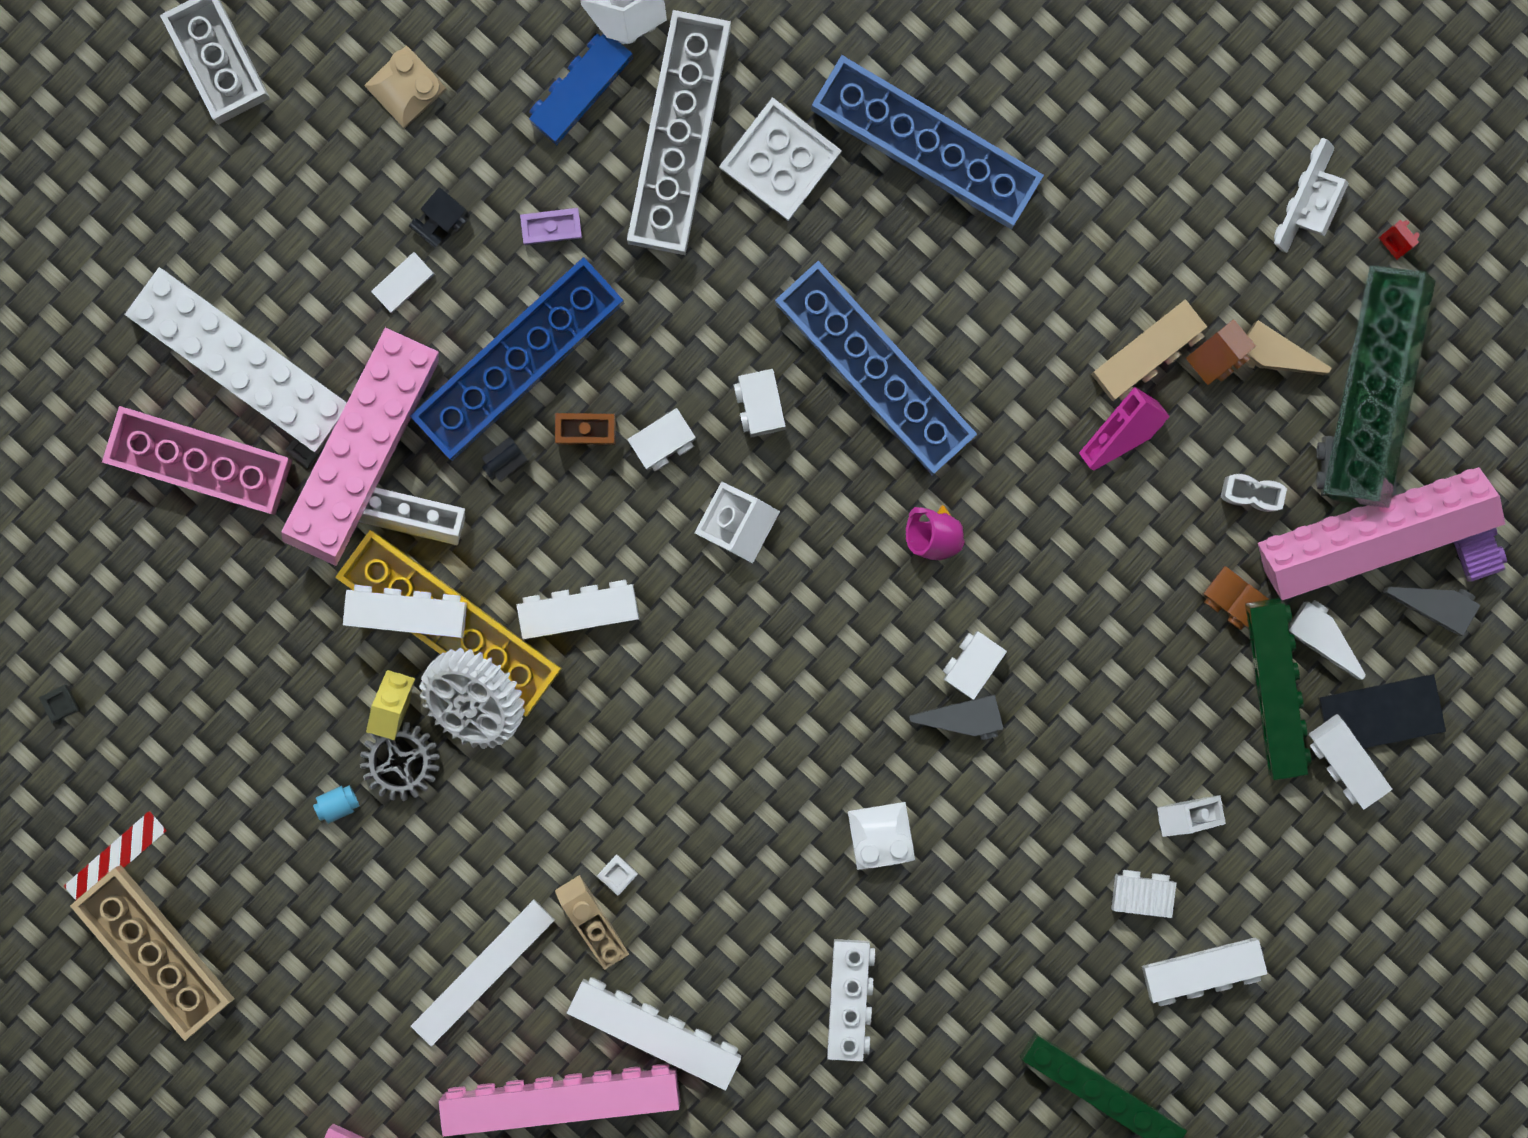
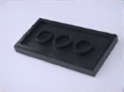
[1318,674,1446,749]

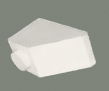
[1157,795,1226,837]

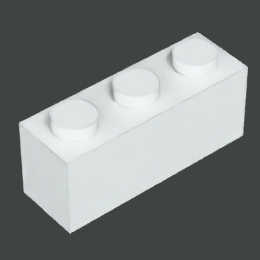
[1309,714,1393,810]

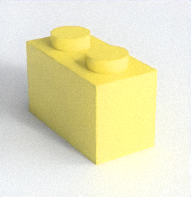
[366,670,415,740]

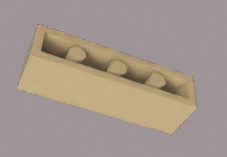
[1091,299,1207,401]

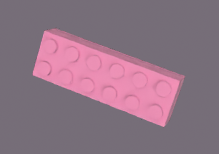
[102,406,293,515]

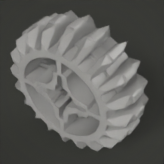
[360,722,440,801]

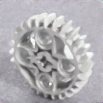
[419,648,525,749]

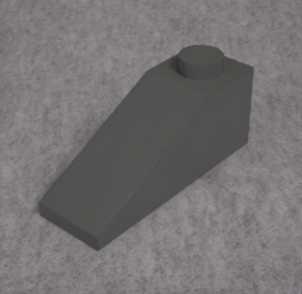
[1381,587,1480,636]
[908,695,1003,740]

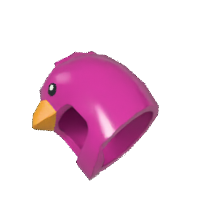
[906,505,965,560]

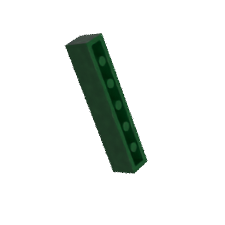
[1245,598,1312,780]
[1020,1032,1187,1138]

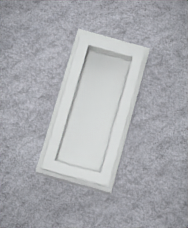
[371,252,434,313]

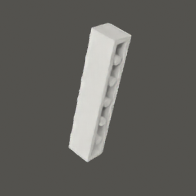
[567,977,741,1091]

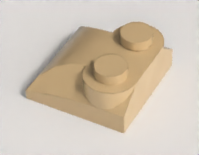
[364,45,447,129]

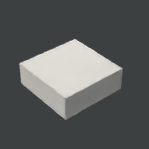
[597,854,638,896]

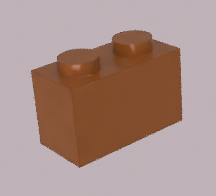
[1186,319,1256,385]
[555,413,616,445]

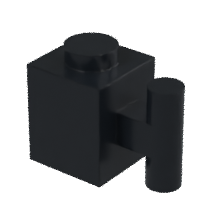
[409,187,468,249]
[482,437,529,483]

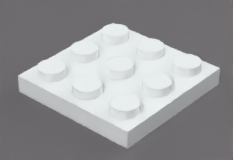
[719,97,842,221]

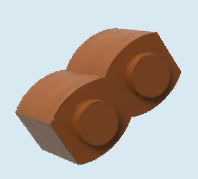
[1202,566,1269,631]

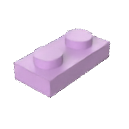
[520,208,582,245]

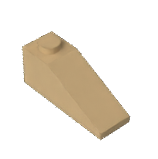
[1245,320,1332,375]

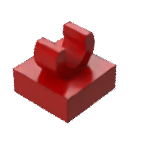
[1378,220,1419,260]

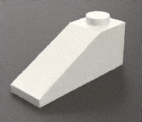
[1288,600,1366,680]

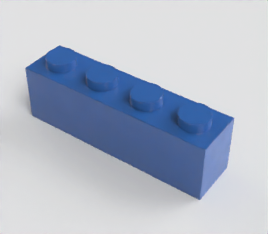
[529,34,633,145]

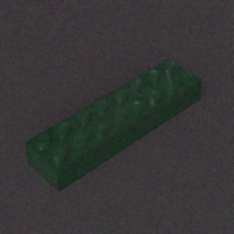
[1323,265,1436,508]

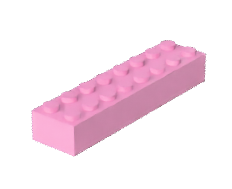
[281,327,439,566]
[1258,467,1505,600]
[439,1063,680,1137]

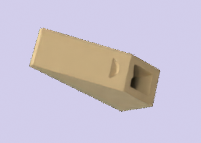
[555,875,629,970]

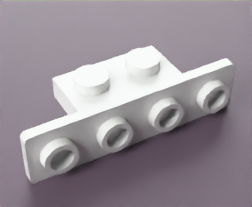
[1274,138,1349,253]

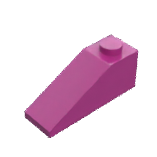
[1079,387,1170,470]

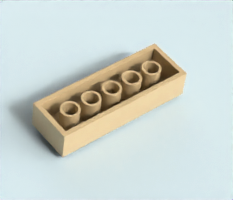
[70,865,234,1041]

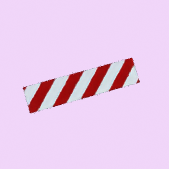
[64,811,167,900]

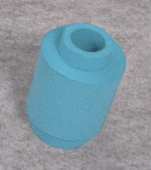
[313,785,359,824]

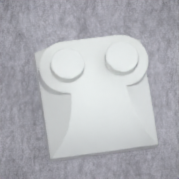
[848,802,915,870]

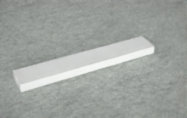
[411,900,555,1047]

